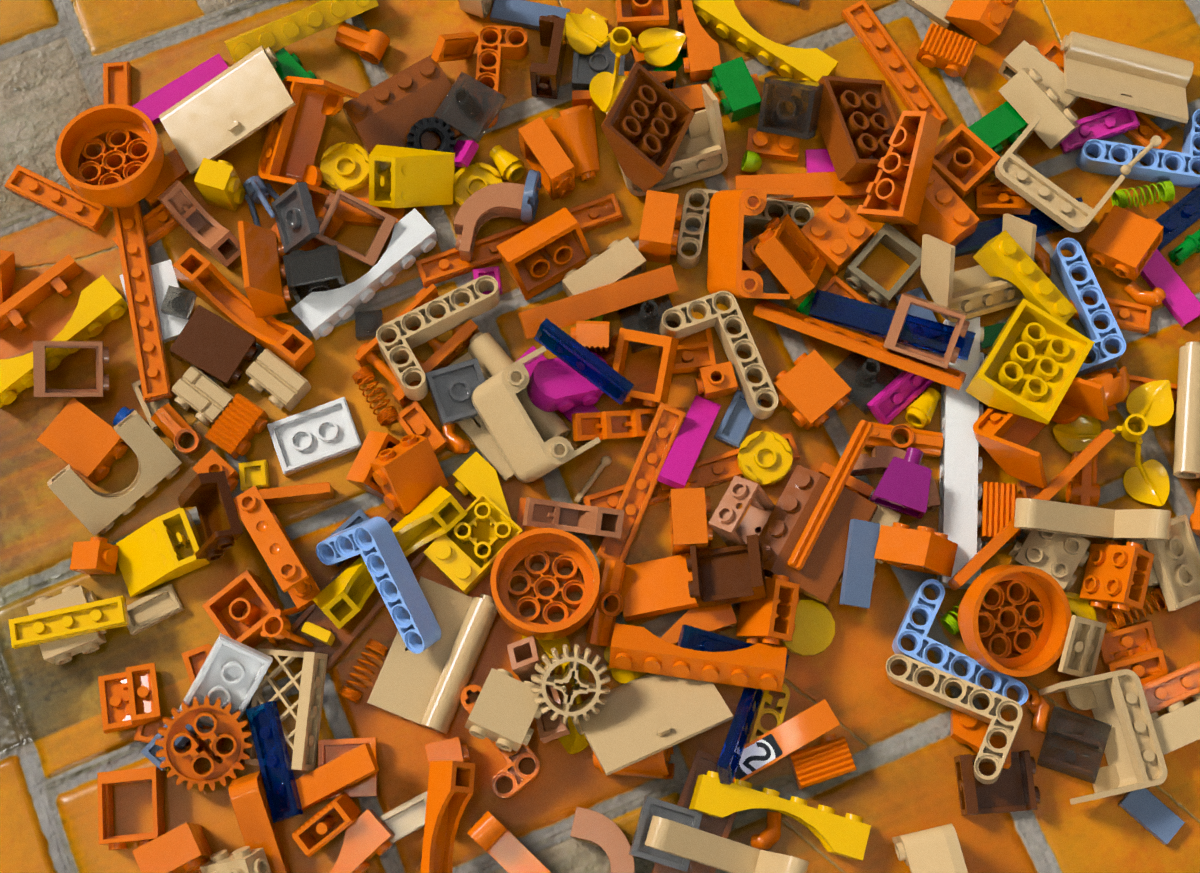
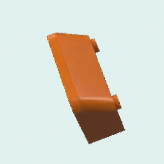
[258,76,360,196]
[707,188,795,300]
[973,376,1109,489]

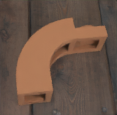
[158,180,241,268]
[453,183,525,262]
[850,446,940,512]
[523,497,625,539]
[507,635,571,743]
[570,807,635,873]

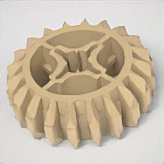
[531,644,610,724]

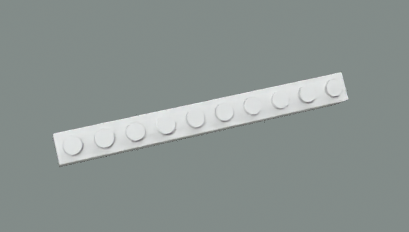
[937,317,984,589]

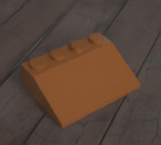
[343,54,474,154]
[601,61,695,193]
[807,76,899,182]
[759,465,878,604]

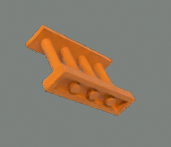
[354,283,479,408]
[233,486,321,612]

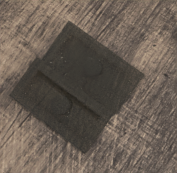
[1037,706,1112,784]

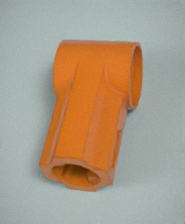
[335,22,390,64]
[150,403,202,454]

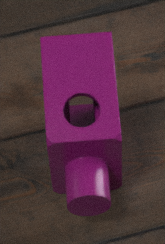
[870,447,932,519]

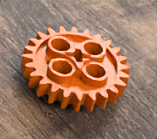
[155,695,252,792]

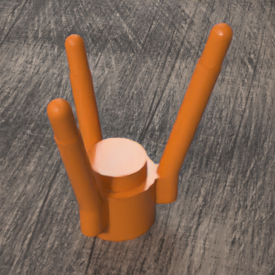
[260,607,313,647]

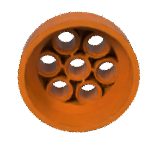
[55,103,164,207]
[490,528,600,640]
[958,564,1071,677]

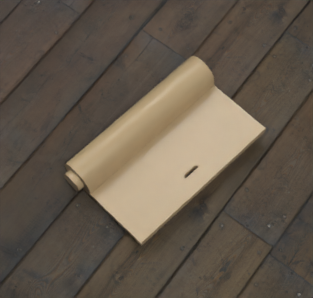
[1060,31,1194,124]
[159,45,296,175]
[448,332,570,482]
[1173,341,1200,479]
[367,576,498,735]
[570,673,733,776]

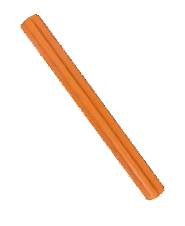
[788,420,874,570]

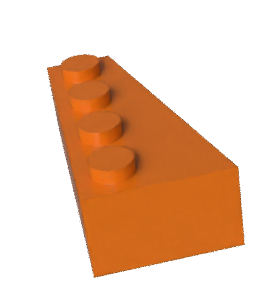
[856,110,942,226]

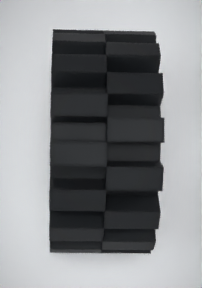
[406,117,456,153]

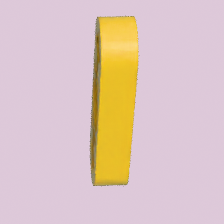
[748,683,790,743]

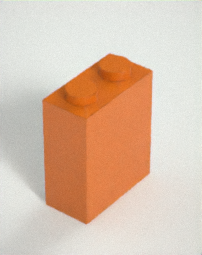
[37,398,128,485]

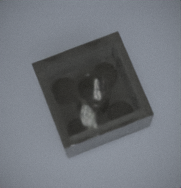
[757,75,824,140]
[283,244,348,304]

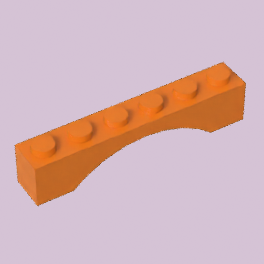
[674,0,721,82]
[172,247,316,373]
[609,623,787,692]
[420,761,475,873]
[330,809,395,873]

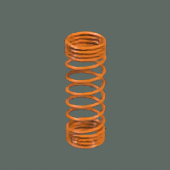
[352,366,398,426]
[1106,587,1167,629]
[338,638,388,703]

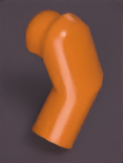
[1034,241,1051,277]
[1124,281,1166,307]
[442,423,470,455]

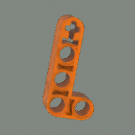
[473,25,529,129]
[460,684,541,800]
[228,770,291,873]
[467,810,551,873]

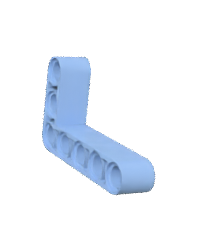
[1076,109,1200,188]
[1052,237,1126,377]
[316,516,441,654]
[892,579,1029,706]

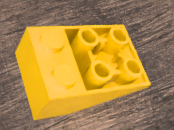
[369,144,455,208]
[423,492,523,595]
[114,508,210,597]

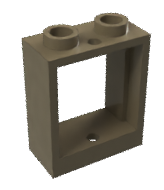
[844,222,922,309]

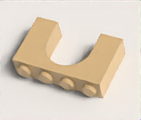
[47,410,182,536]

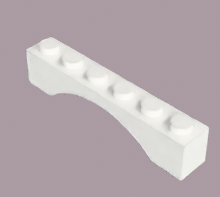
[291,208,438,340]

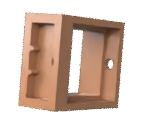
[313,189,397,267]
[883,293,970,369]
[33,340,109,397]
[708,475,775,547]

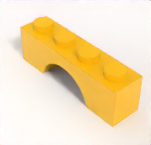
[973,230,1077,324]

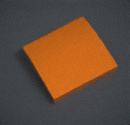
[1099,620,1169,685]
[98,662,161,734]

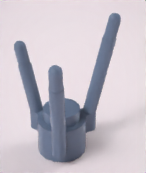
[243,176,280,227]

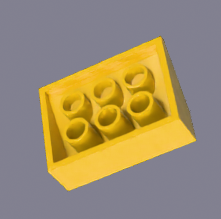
[965,298,1095,424]

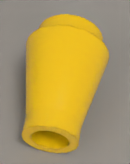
[489,145,526,183]
[905,388,942,428]

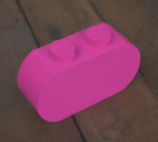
[527,351,611,412]

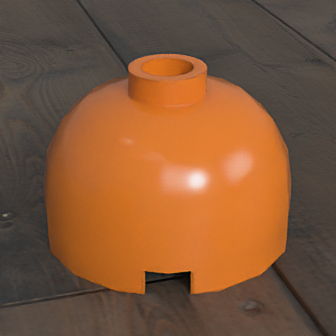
[1086,366,1130,412]

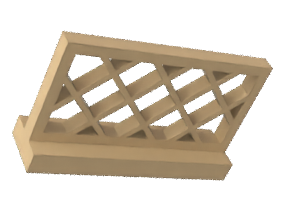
[244,648,328,770]

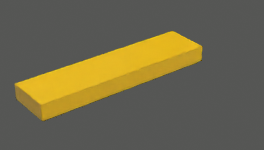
[8,595,129,649]

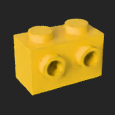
[194,158,245,212]

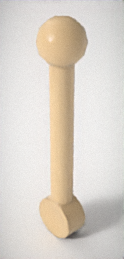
[1120,135,1162,175]
[574,456,612,504]

